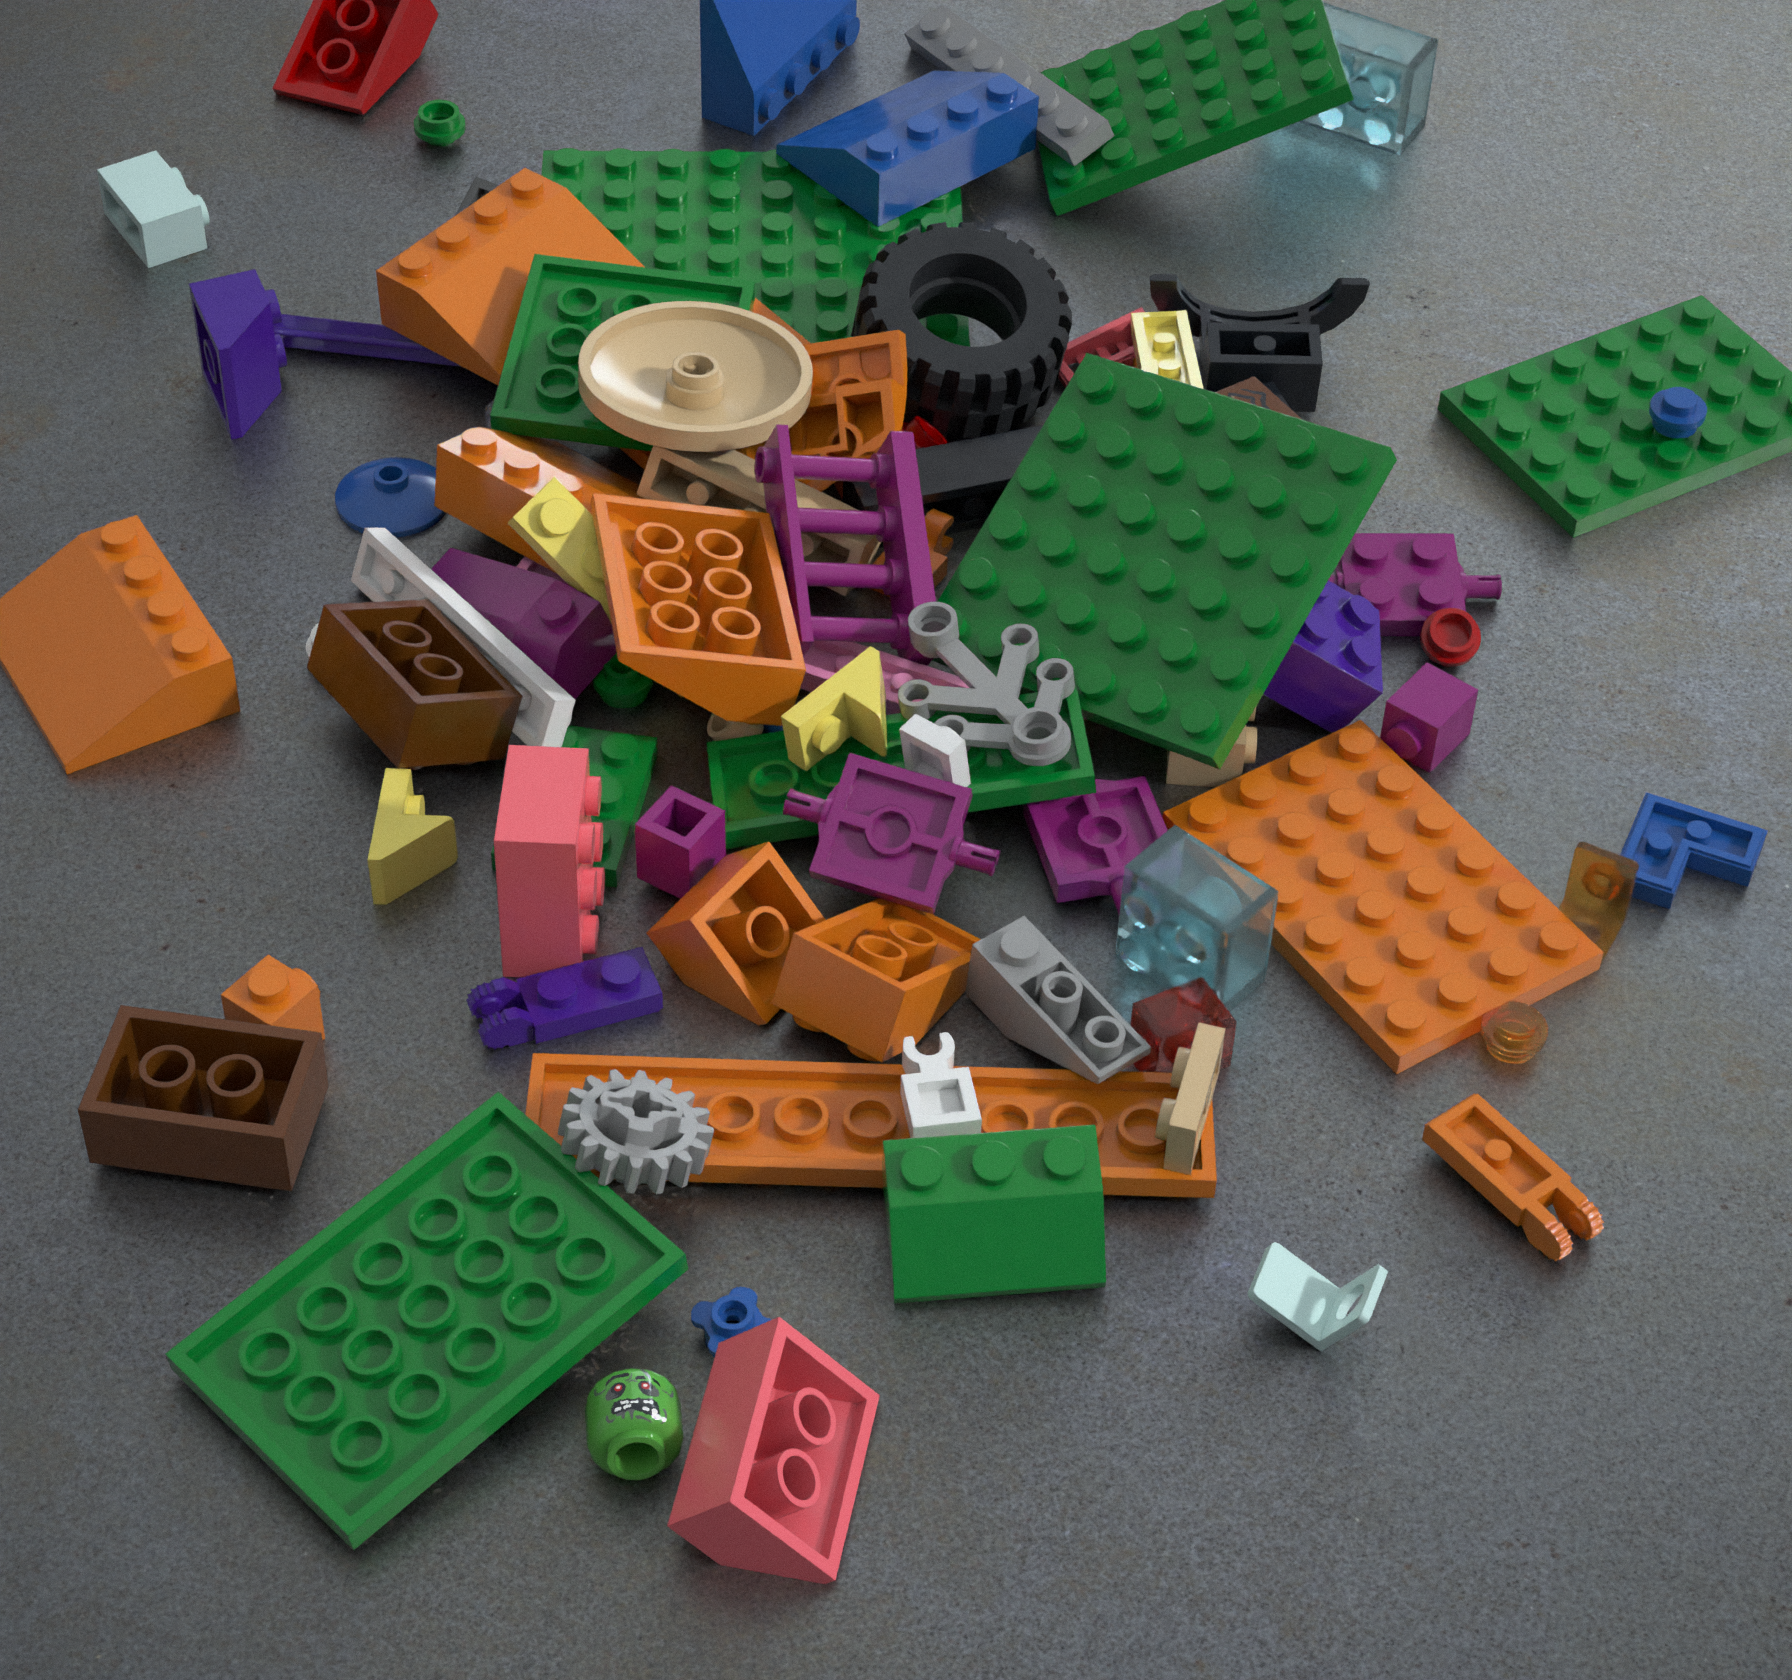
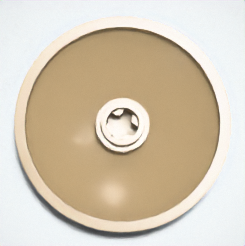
[578,301,813,452]

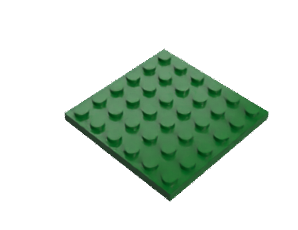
[932,353,1397,769]

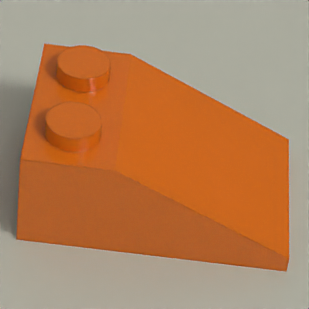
[771,898,981,1062]

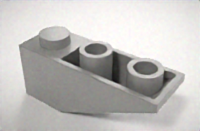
[965,916,1151,1084]

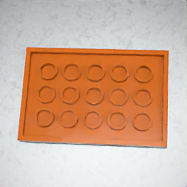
[1162,720,1604,1075]

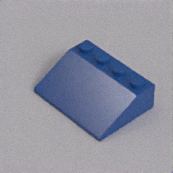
[700,0,860,136]
[776,71,1039,227]

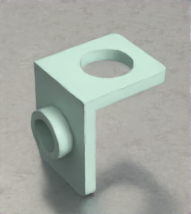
[1248,1242,1388,1352]

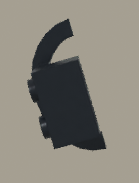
[1150,274,1370,412]

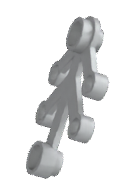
[898,602,1075,766]

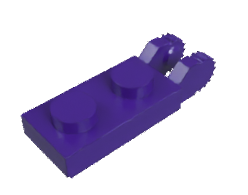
[466,947,663,1050]

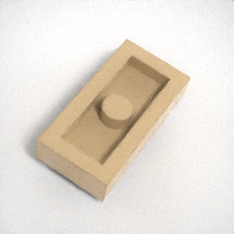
[1155,1023,1226,1175]

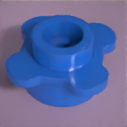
[691,1287,771,1357]

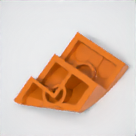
[790,330,907,492]

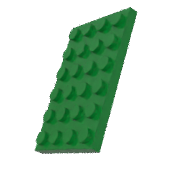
[1037,0,1354,216]
[1438,295,1792,538]
[165,1091,688,1550]

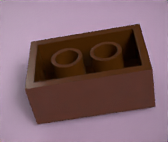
[307,599,523,770]
[78,1005,329,1191]

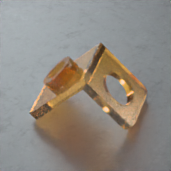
[1558,842,1639,966]

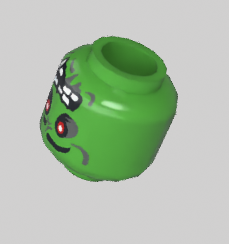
[585,1368,684,1481]

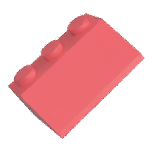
[667,1317,880,1584]

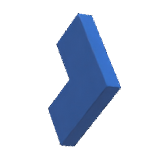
[1608,792,1768,909]

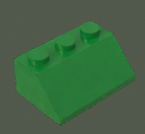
[882,1125,1106,1304]

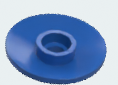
[335,457,446,538]

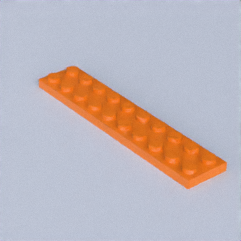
[525,1053,1217,1198]

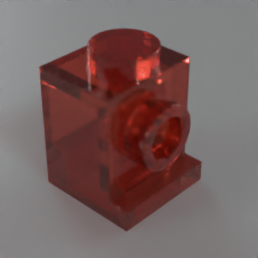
[1130,977,1237,1073]

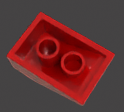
[272,0,439,115]

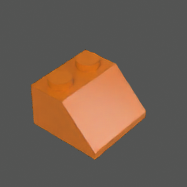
[646,841,826,1026]

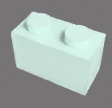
[97,150,210,268]

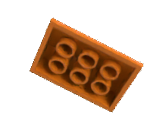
[376,168,644,385]
[434,427,645,574]
[590,493,806,726]
[0,515,240,775]

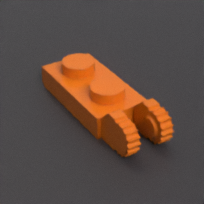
[1422,1093,1604,1261]

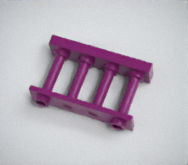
[754,424,936,666]

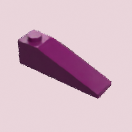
[431,548,617,699]

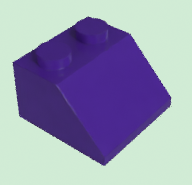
[189,269,287,440]

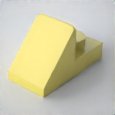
[781,646,887,771]
[367,768,458,905]

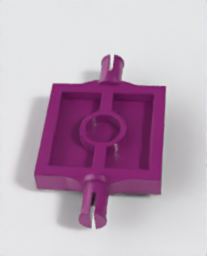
[1329,533,1502,636]
[783,753,1000,915]
[1023,776,1182,924]

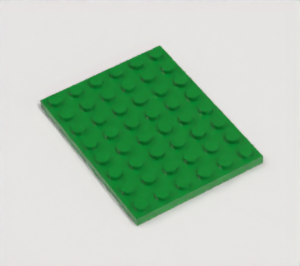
[541,148,970,347]

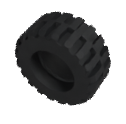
[851,222,1072,439]

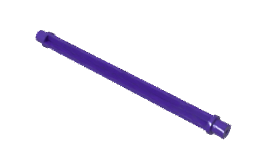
[273,313,462,367]

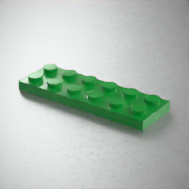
[707,686,1096,849]

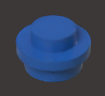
[1649,387,1707,438]

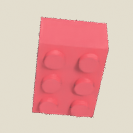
[494,745,605,978]

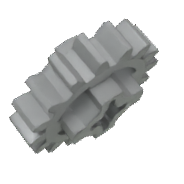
[558,1069,714,1194]

